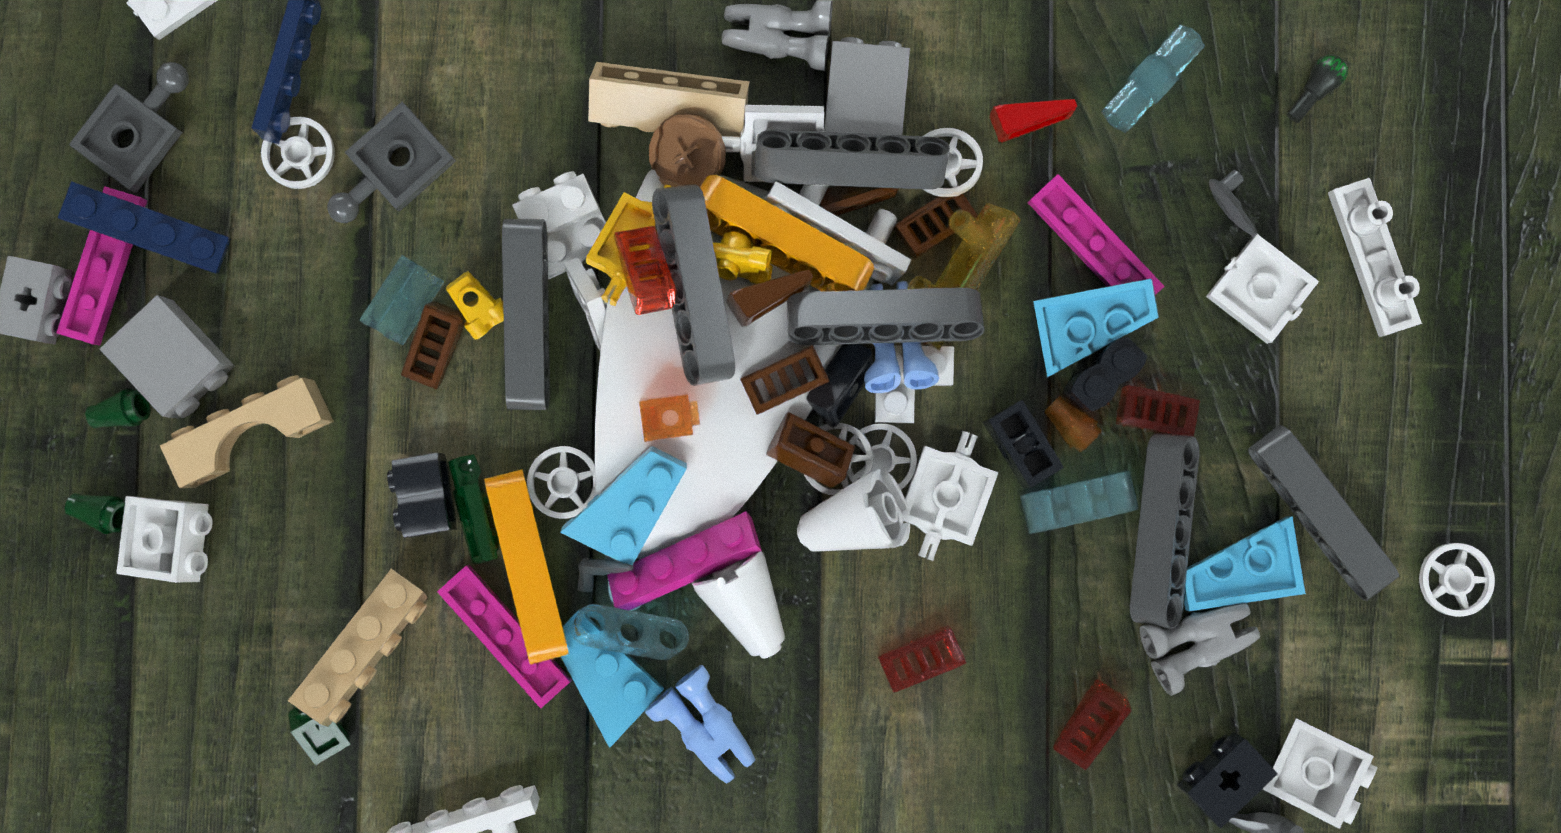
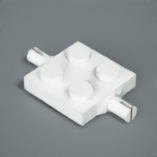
[722,105,825,182]
[901,431,998,561]

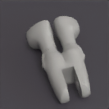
[721,0,833,71]
[1140,603,1261,696]

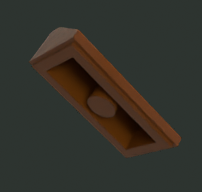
[819,186,898,216]
[766,412,855,487]

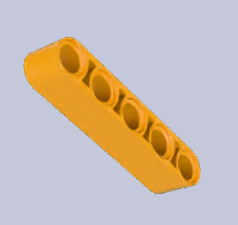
[700,175,874,291]
[484,469,569,665]

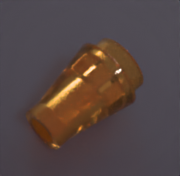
[1044,396,1103,453]

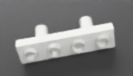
[1328,178,1422,337]
[764,181,911,286]
[387,785,540,833]

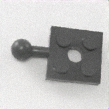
[69,62,189,193]
[327,102,456,223]

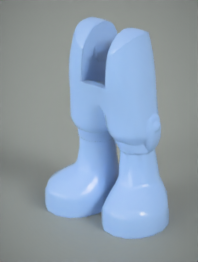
[864,281,939,393]
[645,665,756,784]

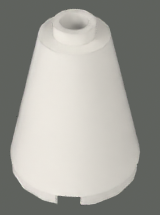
[797,469,910,552]
[692,551,785,658]

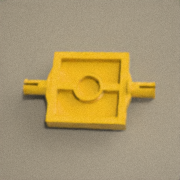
[586,185,671,306]

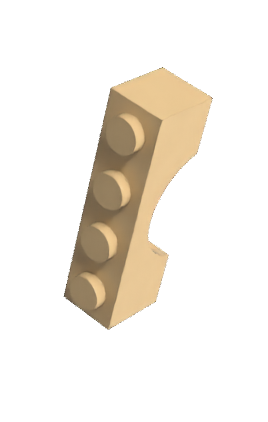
[160,375,334,488]

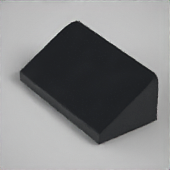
[806,344,874,428]

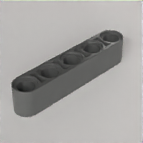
[754,130,950,190]
[652,184,736,386]
[502,219,550,410]
[787,288,985,345]
[1248,425,1399,601]
[1130,434,1199,629]

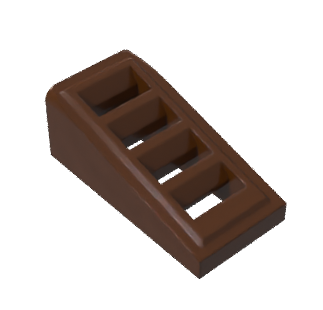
[893,185,979,260]
[726,269,813,327]
[401,301,466,390]
[740,345,830,415]

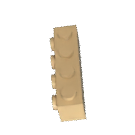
[588,62,750,137]
[288,569,427,727]

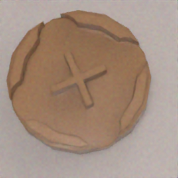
[649,114,726,187]

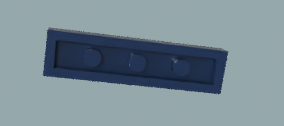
[251,0,321,144]
[58,181,231,274]

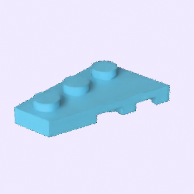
[1033,278,1159,377]
[560,446,687,565]
[1184,516,1306,611]
[561,609,664,748]

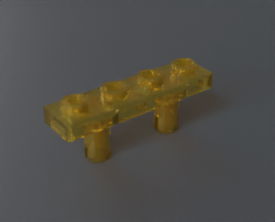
[907,202,1021,350]

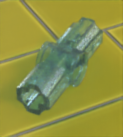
[1101,25,1205,133]

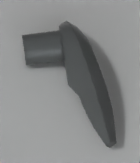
[1209,170,1257,237]
[577,558,634,592]
[1229,812,1304,833]

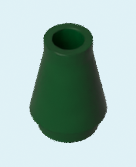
[85,388,151,428]
[65,493,125,534]

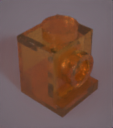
[639,393,700,442]

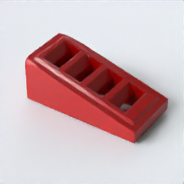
[990,99,1077,143]

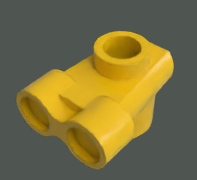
[713,232,773,284]
[446,271,504,340]

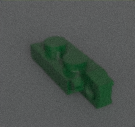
[448,454,499,565]

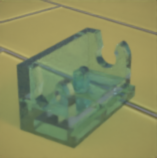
[359,255,445,345]

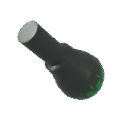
[1287,54,1348,123]

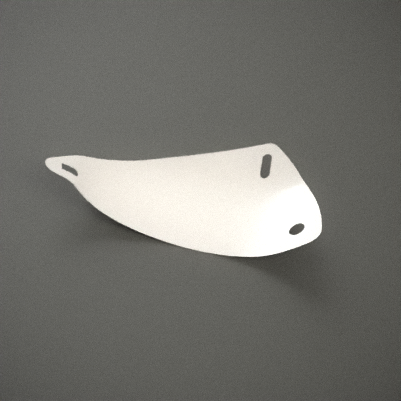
[595,170,873,611]

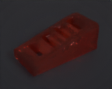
[614,226,677,315]
[1116,385,1200,436]
[877,625,967,693]
[1053,679,1132,770]

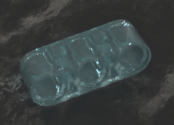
[1020,471,1139,534]
[571,604,689,660]

